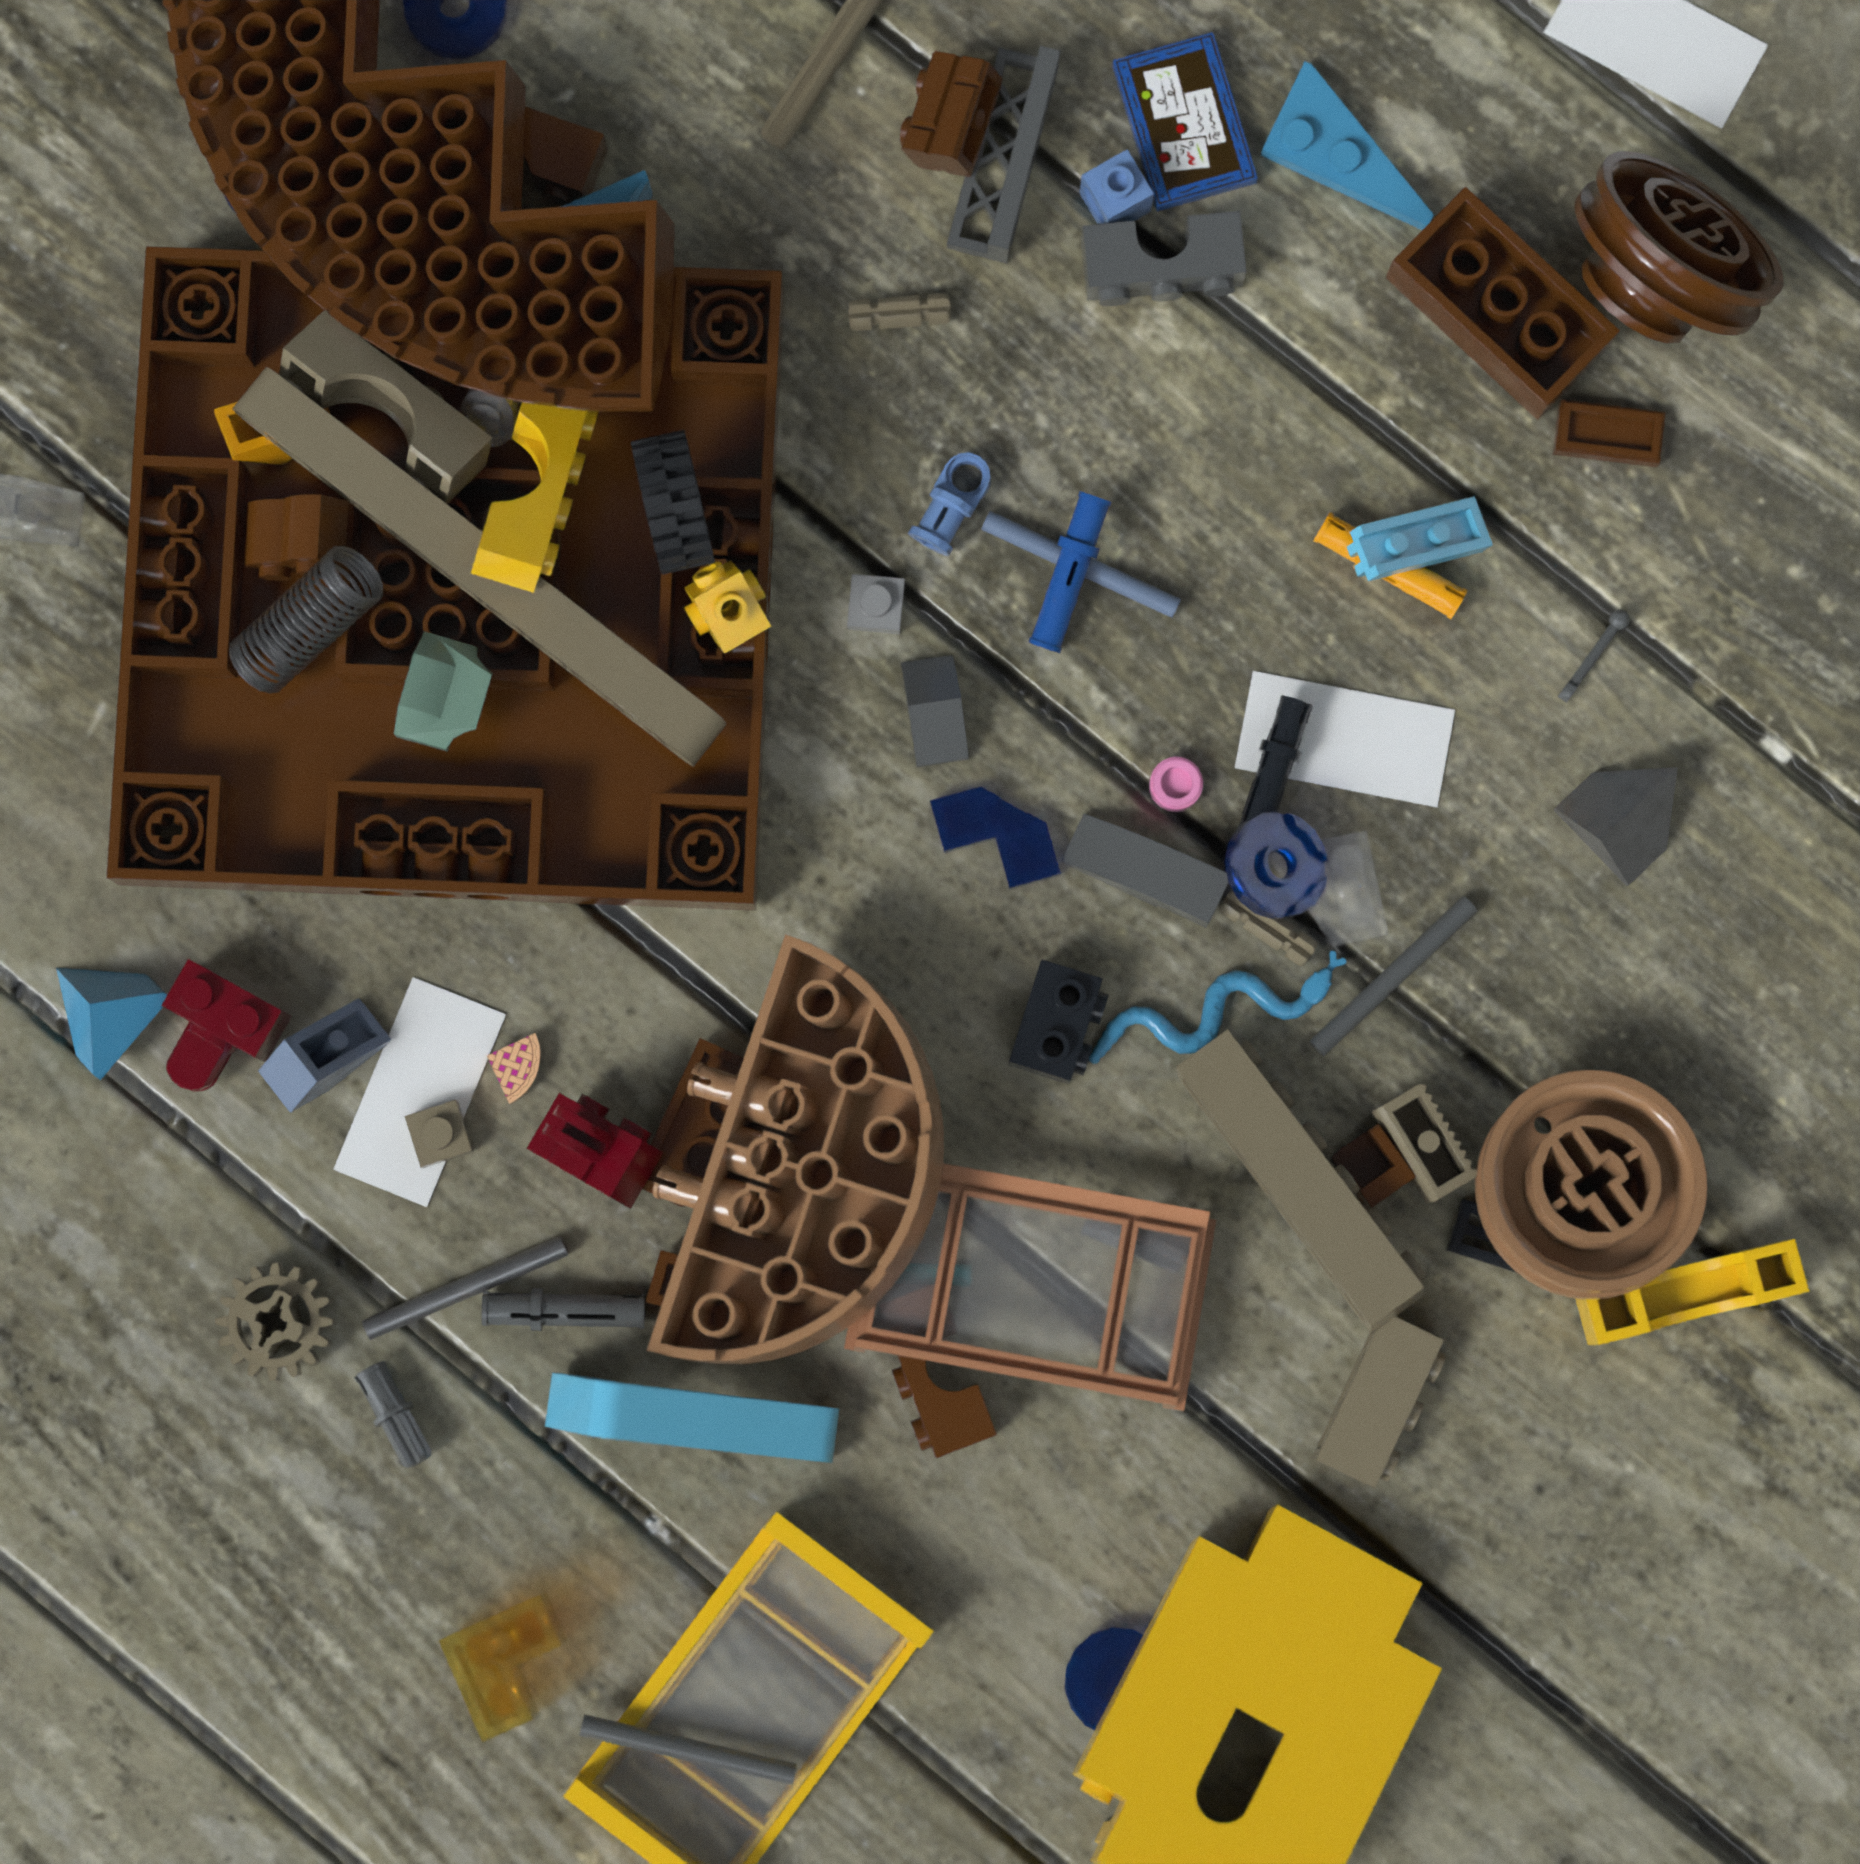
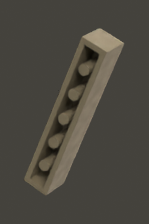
[1176,1029,1426,1334]

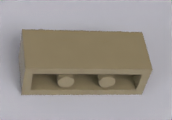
[1311,1317,1446,1488]

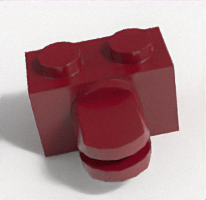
[161,959,292,1092]
[526,1093,663,1209]

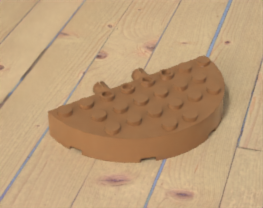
[647,934,944,1365]

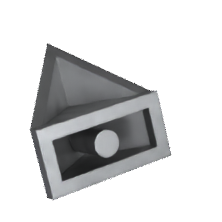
[1553,767,1678,886]

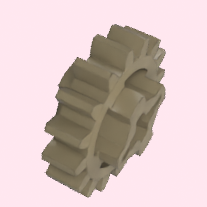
[215,1263,336,1381]

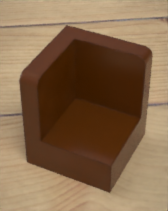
[1331,1124,1416,1210]

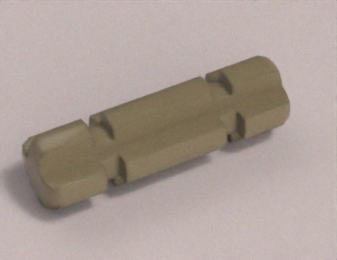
[848,293,951,331]
[1219,888,1318,966]

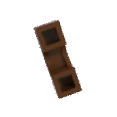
[873,1284,997,1458]

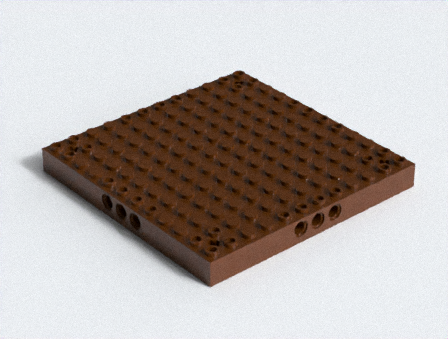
[107,246,784,911]

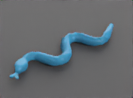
[1089,951,1346,1064]

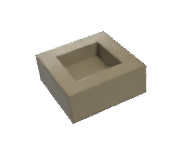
[404,1100,474,1168]

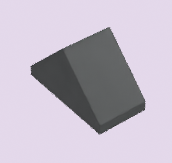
[901,655,969,768]

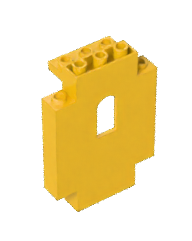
[1072,1504,1442,1864]

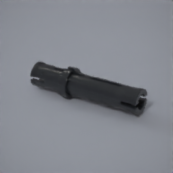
[1230,695,1314,857]

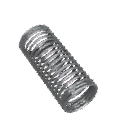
[229,546,383,694]

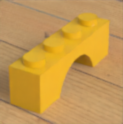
[471,402,598,593]
[1575,1239,1809,1345]

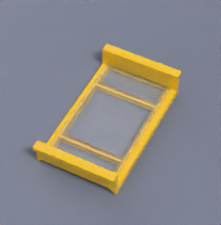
[563,1511,934,1864]

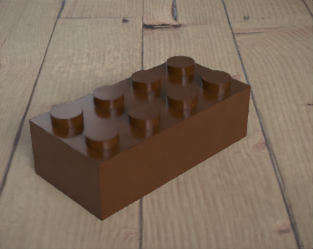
[1385,186,1620,420]

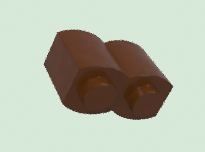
[243,494,349,581]

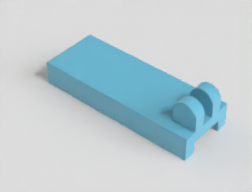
[1347,496,1493,581]

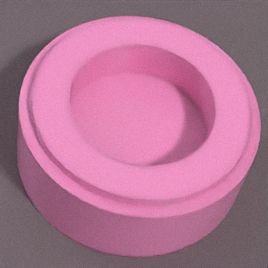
[1149,757,1203,812]

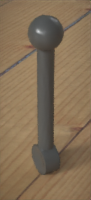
[1558,609,1630,703]

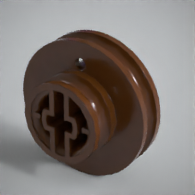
[1574,151,1784,344]

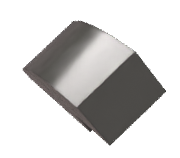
[1061,814,1232,928]

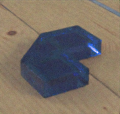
[930,786,1061,890]

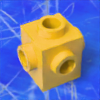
[684,560,771,654]

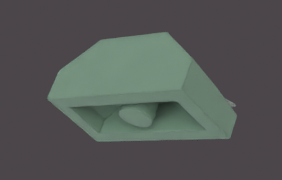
[394,631,493,752]

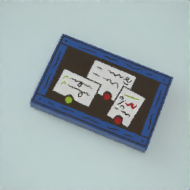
[1112,32,1258,212]

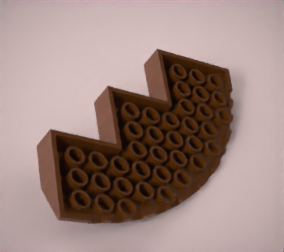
[163,0,675,411]

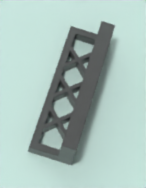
[947,46,1060,263]

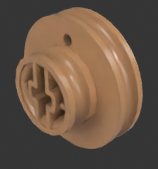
[1475,1070,1707,1300]

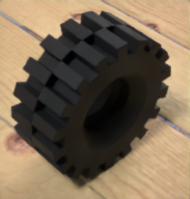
[631,429,715,575]

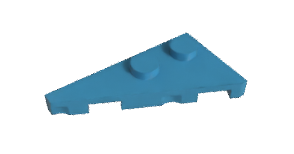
[1261,61,1434,230]

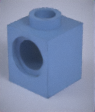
[1080,149,1154,224]

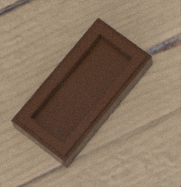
[1553,399,1666,468]

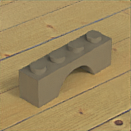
[279,310,493,504]

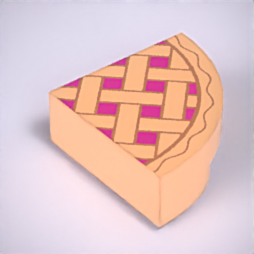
[487,1033,541,1105]

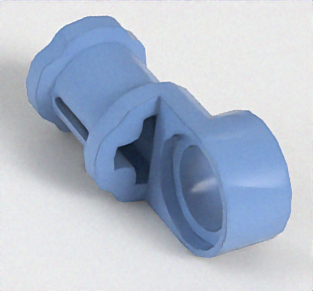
[908,452,991,556]

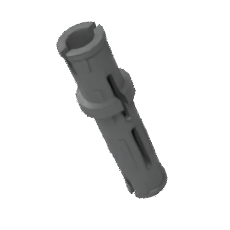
[481,1288,646,1331]

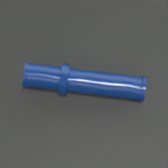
[1029,491,1112,653]

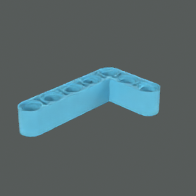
[545,1372,840,1463]

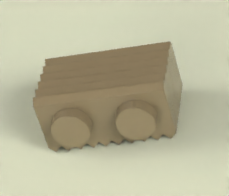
[1371,1084,1477,1204]

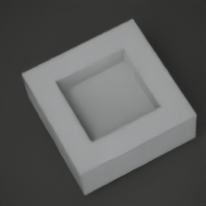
[847,574,905,634]

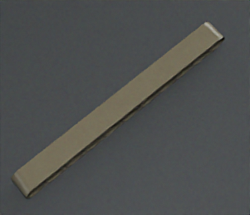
[232,367,727,766]

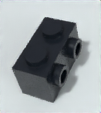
[1008,959,1109,1084]

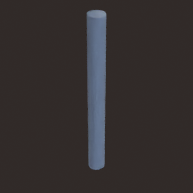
[981,511,1181,618]

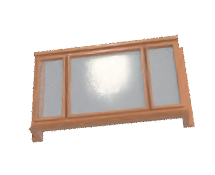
[844,1163,1216,1411]

